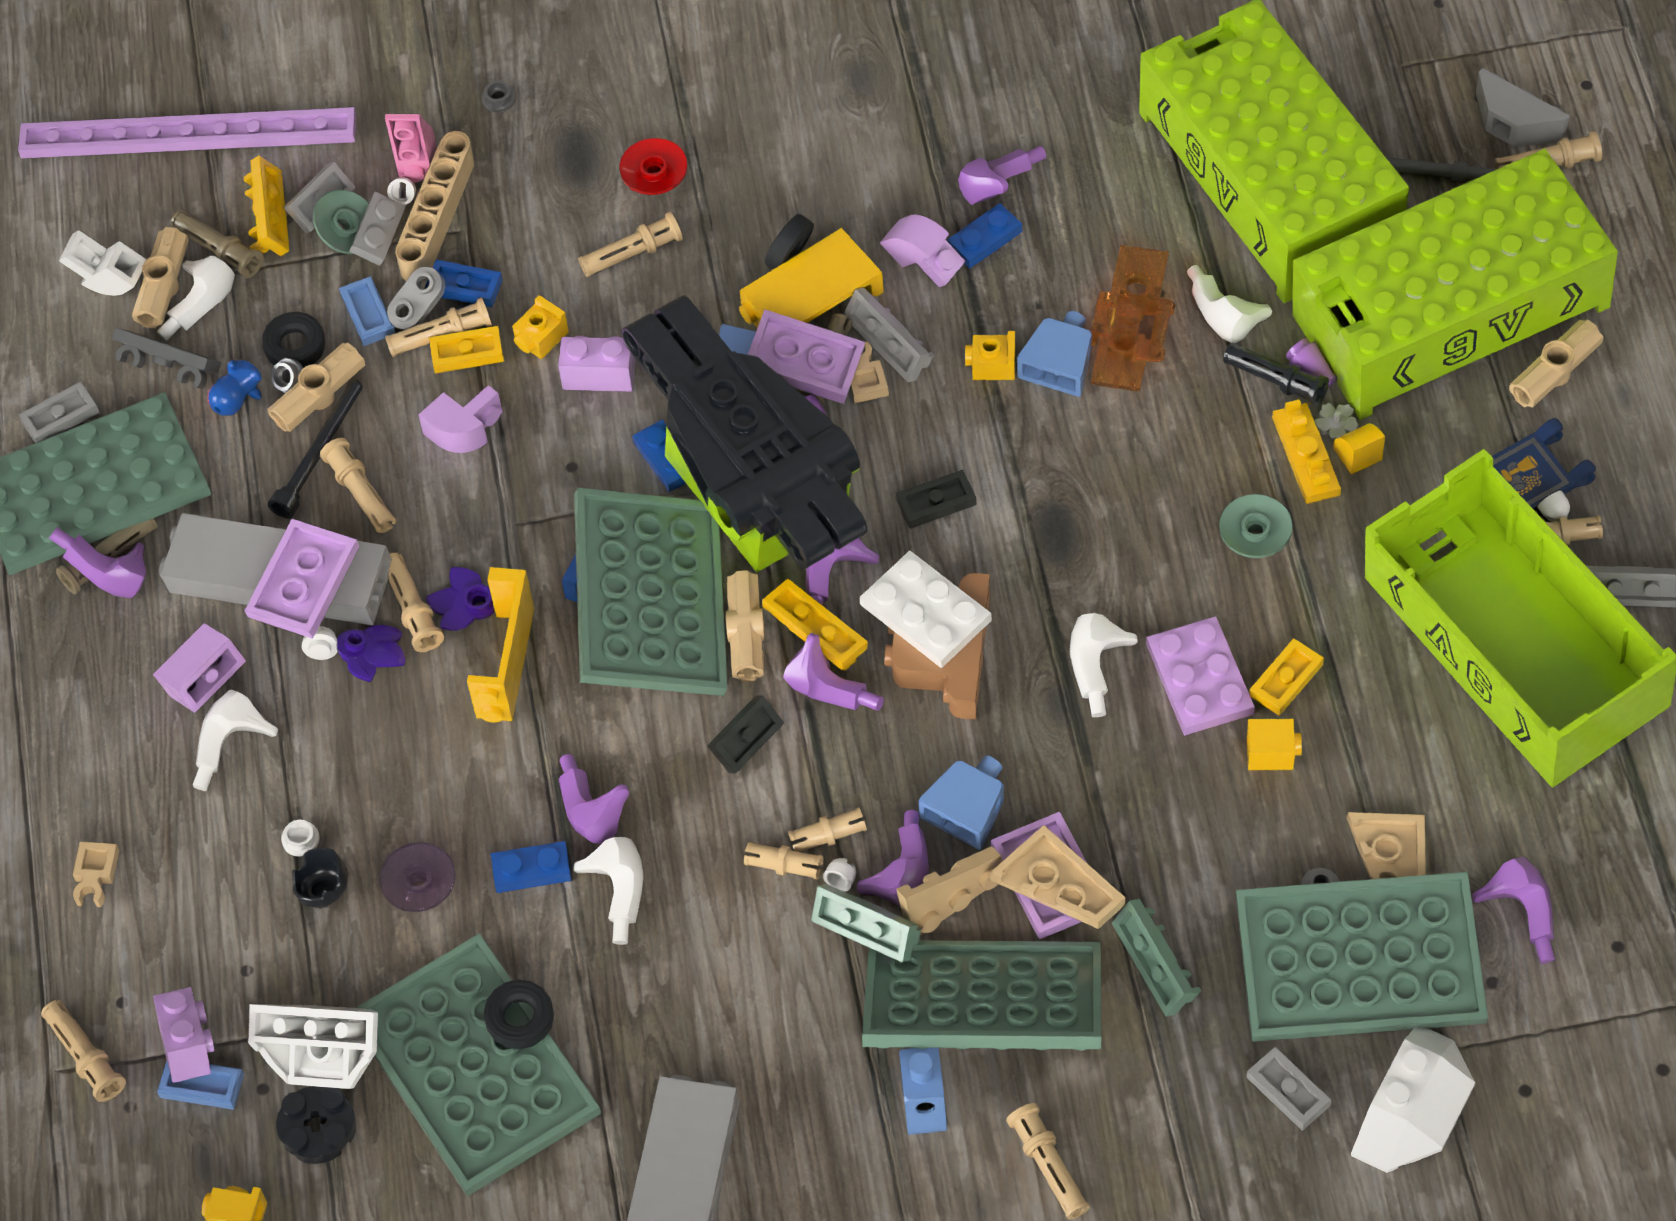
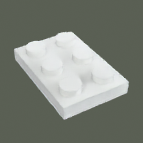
[860,551,992,668]

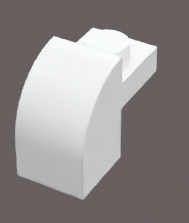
[59,230,146,296]

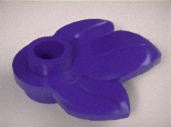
[426,567,495,631]
[336,625,405,682]

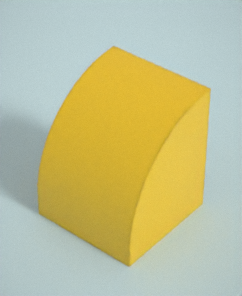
[1333,423,1385,475]

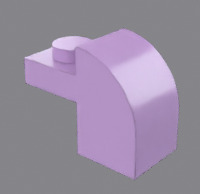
[880,215,965,287]
[418,385,503,453]

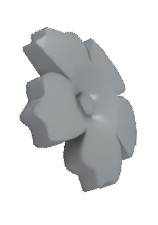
[1314,402,1359,440]

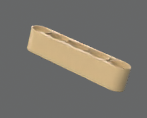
[395,131,474,282]

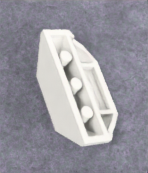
[248,1004,378,1089]
[1351,1027,1475,1173]

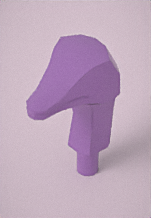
[958,146,1046,205]
[49,527,147,598]
[805,538,880,606]
[783,633,884,711]
[559,754,629,844]
[857,810,929,907]
[1471,856,1555,964]

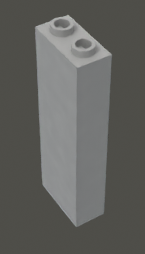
[159,513,392,625]
[627,1075,739,1221]

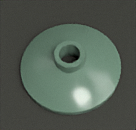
[313,190,368,254]
[1219,494,1292,558]

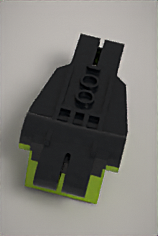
[621,295,868,573]

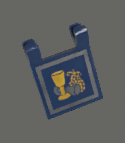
[1492,418,1596,511]

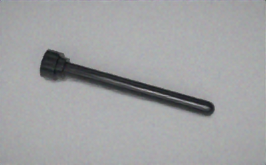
[268,380,363,519]

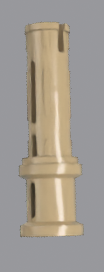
[1494,131,1602,170]
[578,212,683,277]
[385,297,492,358]
[320,438,396,533]
[388,553,444,652]
[41,1000,126,1102]
[1006,1103,1090,1220]

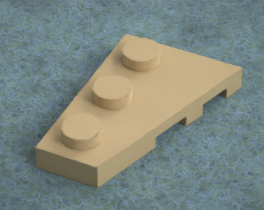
[1347,812,1426,879]
[989,825,1126,929]
[896,846,1002,936]

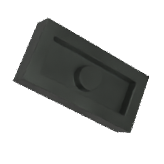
[896,469,977,529]
[707,695,784,774]

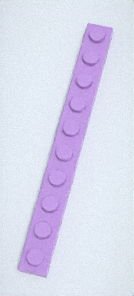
[18,107,356,158]

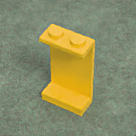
[739,228,884,328]
[467,567,534,723]

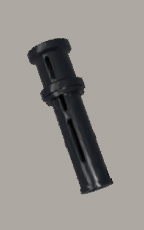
[1223,342,1329,407]

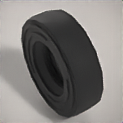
[765,214,814,270]
[262,311,325,368]
[484,979,554,1049]

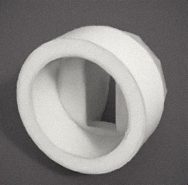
[387,177,416,205]
[1537,491,1570,522]
[823,858,857,891]

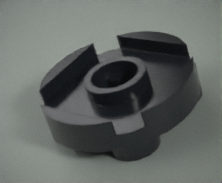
[276,1086,356,1164]

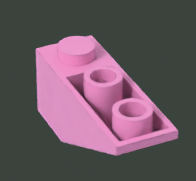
[385,114,437,183]

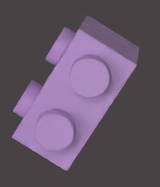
[558,336,636,392]
[153,623,246,713]
[153,987,214,1083]

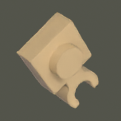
[850,341,889,403]
[73,842,120,907]

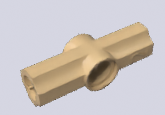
[132,227,189,329]
[1509,319,1603,408]
[267,342,365,432]
[726,570,765,682]

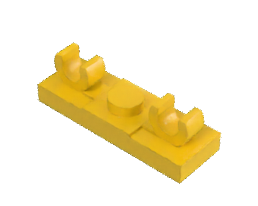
[243,155,290,256]
[1272,399,1341,504]
[762,579,868,671]

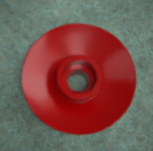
[619,138,687,195]

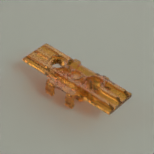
[1090,245,1175,392]

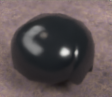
[292,847,349,909]

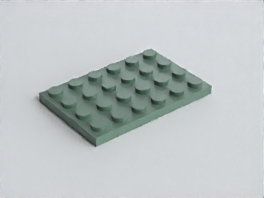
[0,392,211,576]
[574,487,728,696]
[1236,872,1488,1042]
[356,933,601,1197]
[862,940,1101,1051]

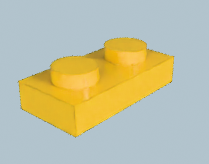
[429,326,504,373]
[1249,638,1324,716]

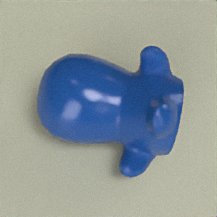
[207,360,262,416]

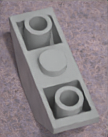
[1476,68,1569,147]

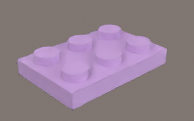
[748,309,865,404]
[245,519,359,639]
[1146,616,1255,736]
[991,812,1087,940]

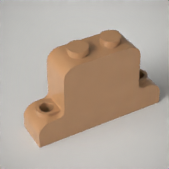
[884,573,990,720]

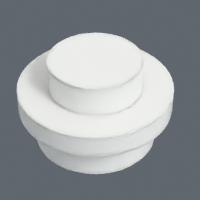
[302,626,337,660]
[281,820,320,856]

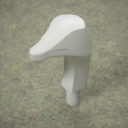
[157,256,235,341]
[1187,265,1272,343]
[1070,613,1138,717]
[193,690,278,791]
[574,837,644,945]

